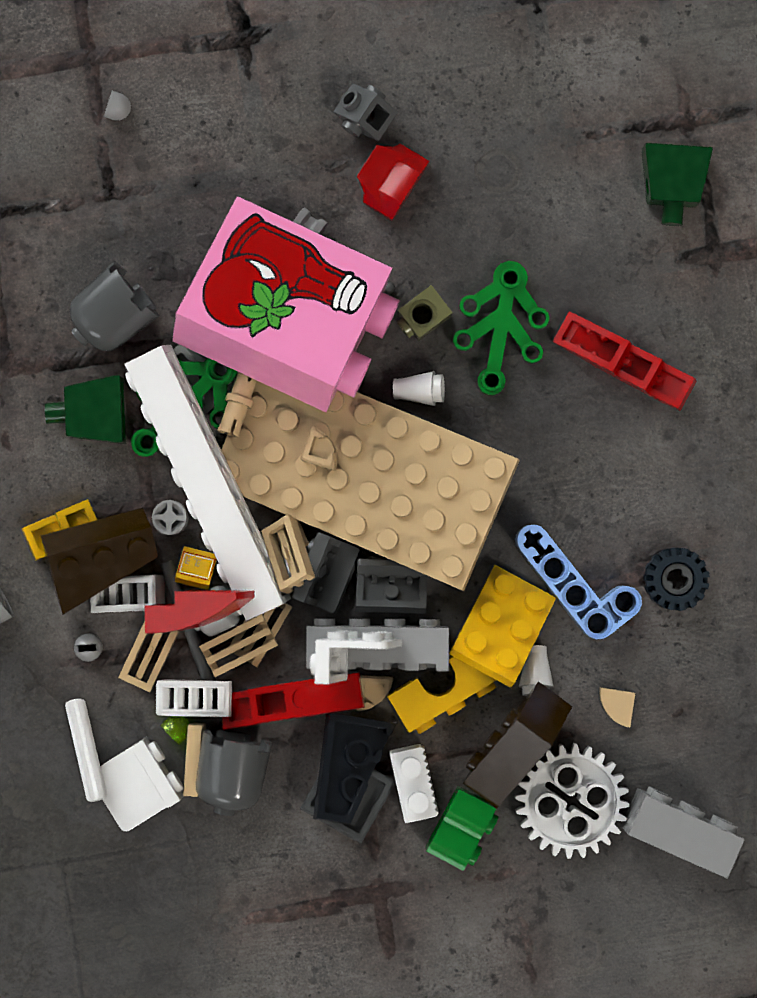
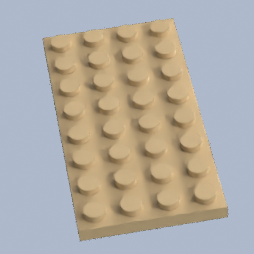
[221,381,520,591]

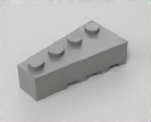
[306,618,449,671]

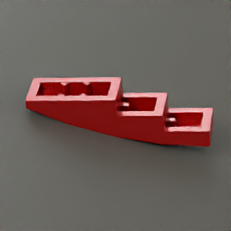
[552,311,697,411]

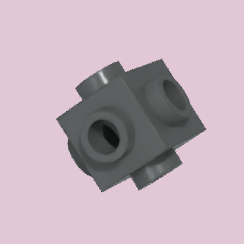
[333,83,398,141]

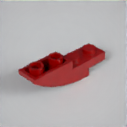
[222,673,365,730]

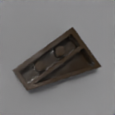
[41,507,158,615]
[463,681,573,808]

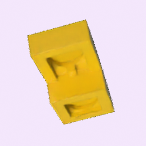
[21,499,97,561]

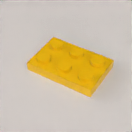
[449,565,556,688]

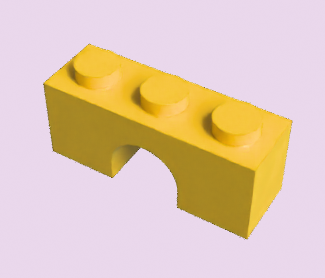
[387,656,496,734]

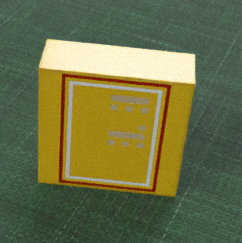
[175,546,217,590]

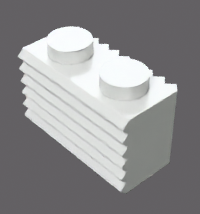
[389,744,439,823]

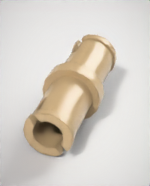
[217,372,257,438]

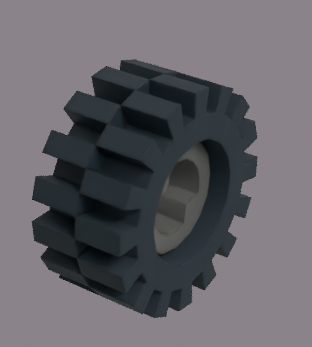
[643,548,710,611]

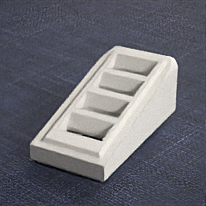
[90,575,166,613]
[156,679,232,717]

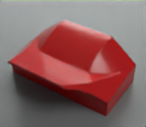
[357,143,430,222]

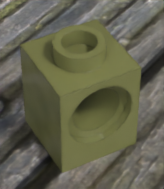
[397,285,453,341]

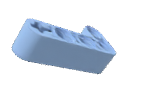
[515,525,642,639]

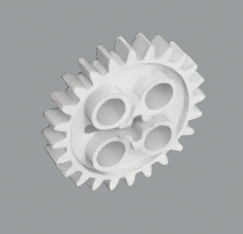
[514,743,630,859]

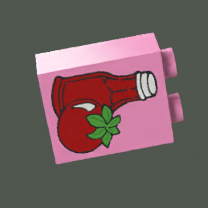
[172,196,400,412]

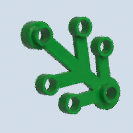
[453,261,549,396]
[131,358,238,457]

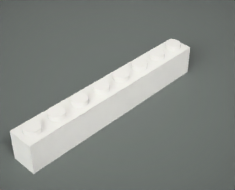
[124,344,291,621]

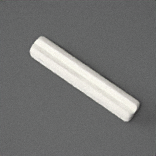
[65,698,107,802]

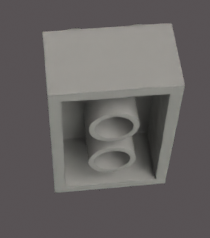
[621,786,745,879]

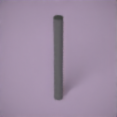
[160,560,218,694]

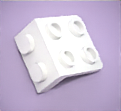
[310,630,402,684]
[100,737,184,831]

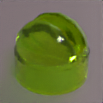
[160,716,190,745]

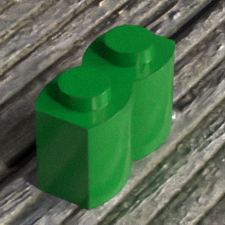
[425,786,499,871]

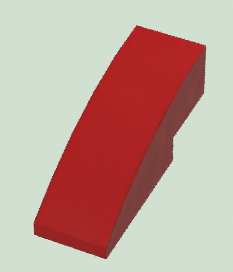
[145,590,255,634]

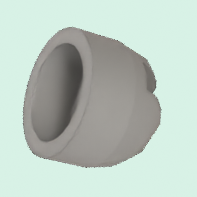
[103,90,131,121]
[74,633,103,662]

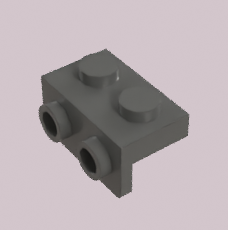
[292,532,361,614]
[356,556,427,614]

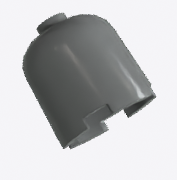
[69,262,159,351]
[196,729,272,816]

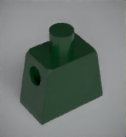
[642,143,713,226]
[45,375,126,444]

